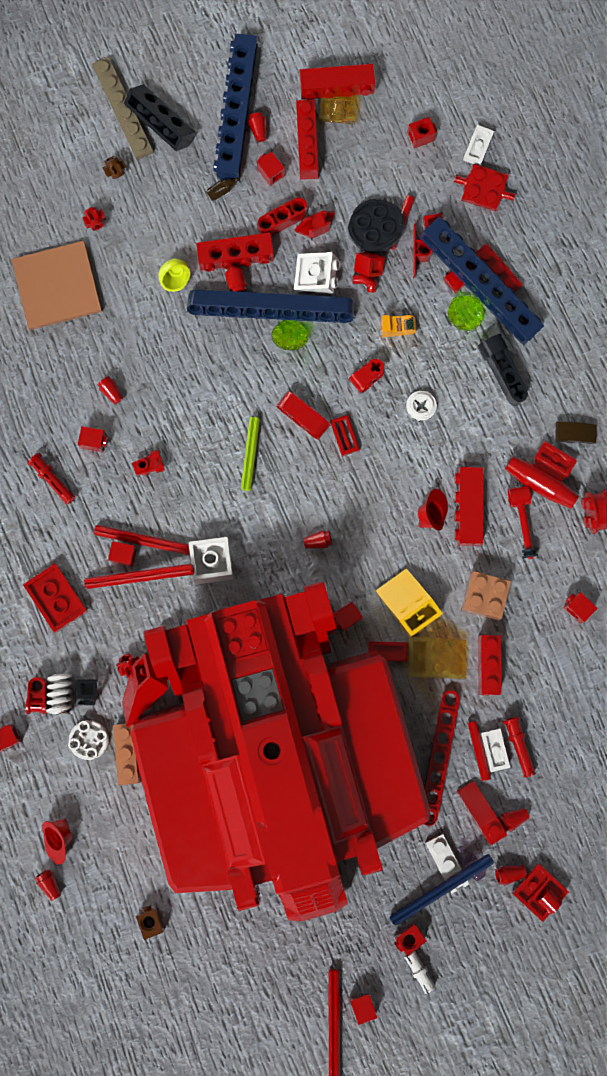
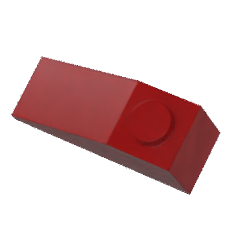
[457,781,507,846]

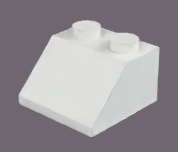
[189,537,233,585]

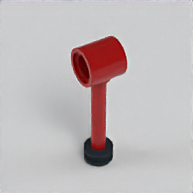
[508,486,538,559]

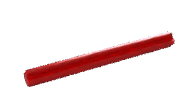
[94,525,190,556]
[84,564,195,589]
[328,969,340,1076]

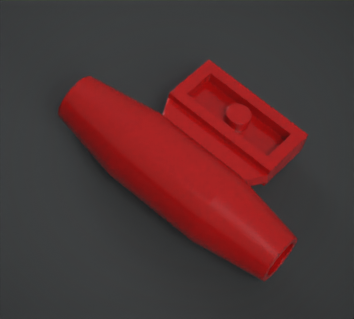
[505,441,579,509]

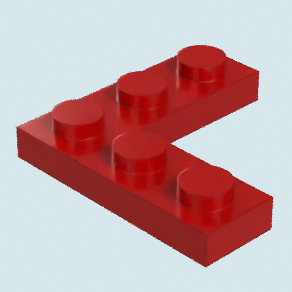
[443,244,523,293]

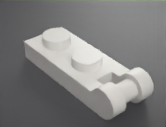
[425,833,469,894]

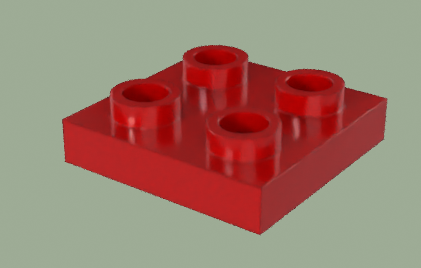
[512,863,569,922]

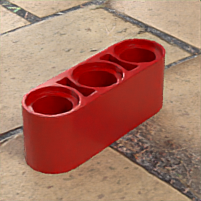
[258,197,307,236]
[276,391,331,440]

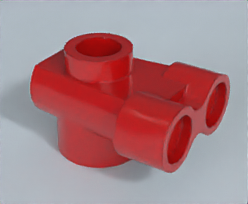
[132,449,165,476]

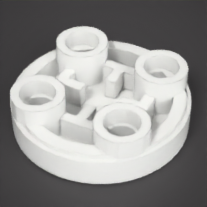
[68,720,109,760]

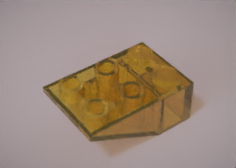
[407,637,466,679]

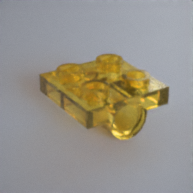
[319,95,358,124]

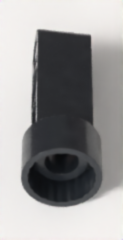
[477,334,528,406]

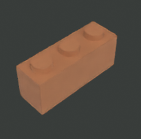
[113,723,141,786]

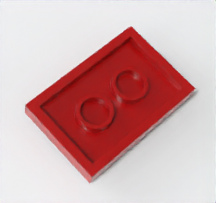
[23,563,88,633]

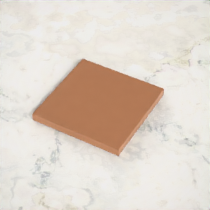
[11,241,102,330]

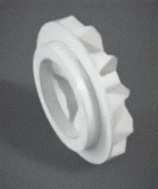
[406,391,437,421]

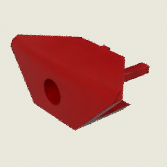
[294,210,335,238]

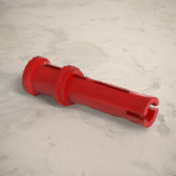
[27,453,76,505]
[503,716,536,778]

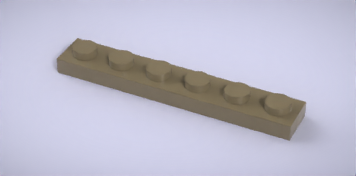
[92,57,153,160]

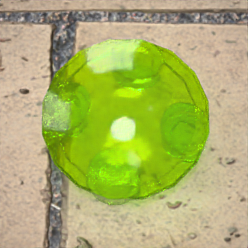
[447,296,484,331]
[271,320,309,351]

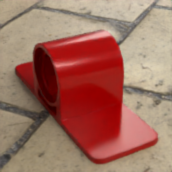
[413,224,433,279]

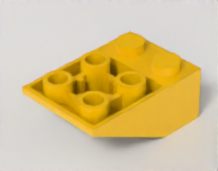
[376,568,443,638]

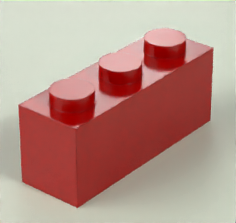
[478,635,501,695]

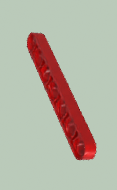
[424,691,459,826]

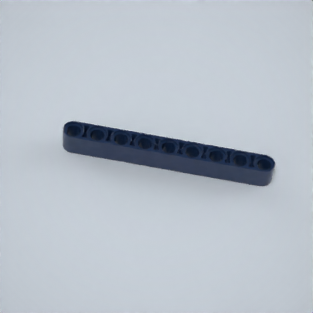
[187,290,354,323]

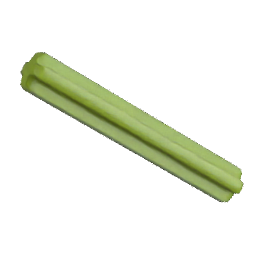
[241,417,260,491]

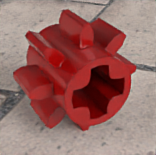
[82,207,107,231]
[116,654,139,678]

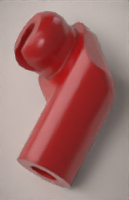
[352,275,378,293]

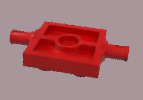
[454,164,516,212]

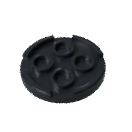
[348,198,404,253]

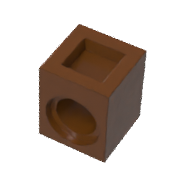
[136,905,165,940]

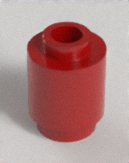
[224,266,247,292]

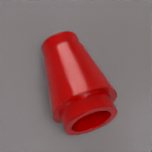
[248,112,267,142]
[97,376,124,405]
[303,530,333,549]
[498,808,530,832]
[495,865,526,886]
[35,869,61,901]

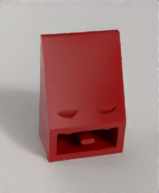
[122,653,168,728]

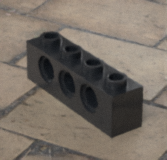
[123,84,196,151]

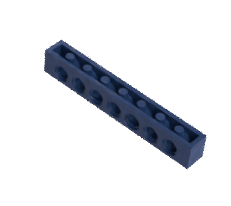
[213,33,258,179]
[419,216,544,345]

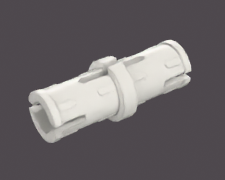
[404,951,436,994]

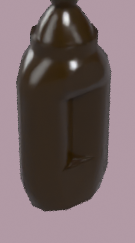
[206,178,239,201]

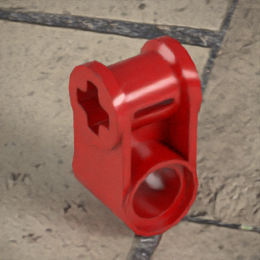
[349,359,384,394]
[26,677,49,715]

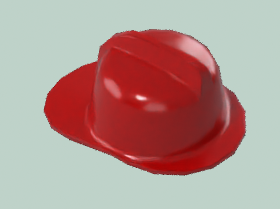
[418,489,448,531]
[42,818,72,865]

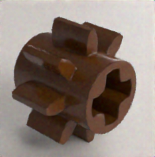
[102,155,127,179]

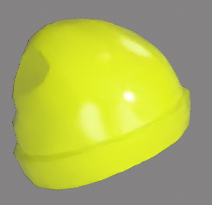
[158,258,191,292]

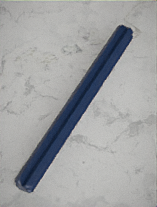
[389,854,494,925]

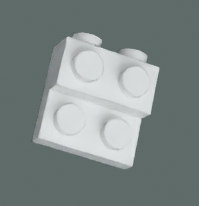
[294,252,340,294]

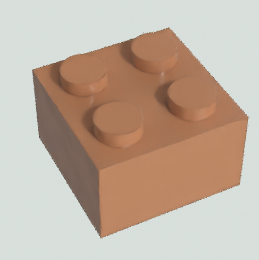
[461,571,511,621]

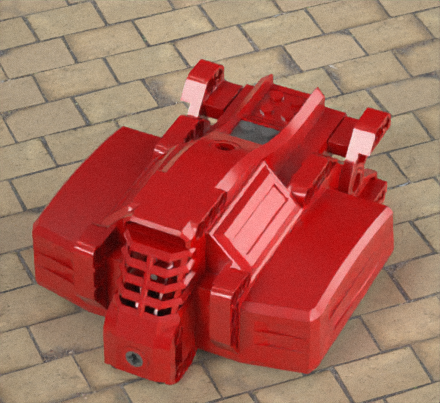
[130,581,430,921]

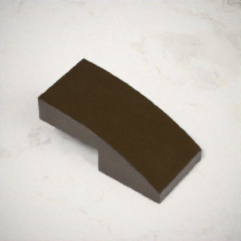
[555,422,597,444]

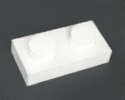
[463,125,494,166]
[480,729,510,772]

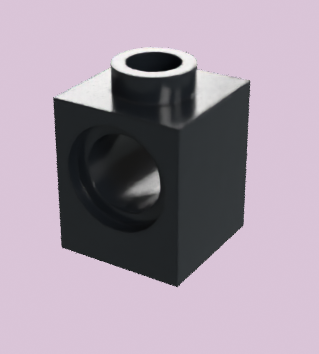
[75,679,97,705]

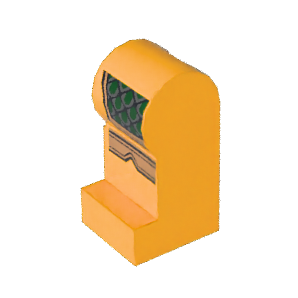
[381,315,417,338]

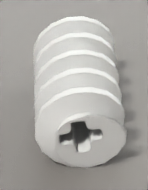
[46,674,73,714]

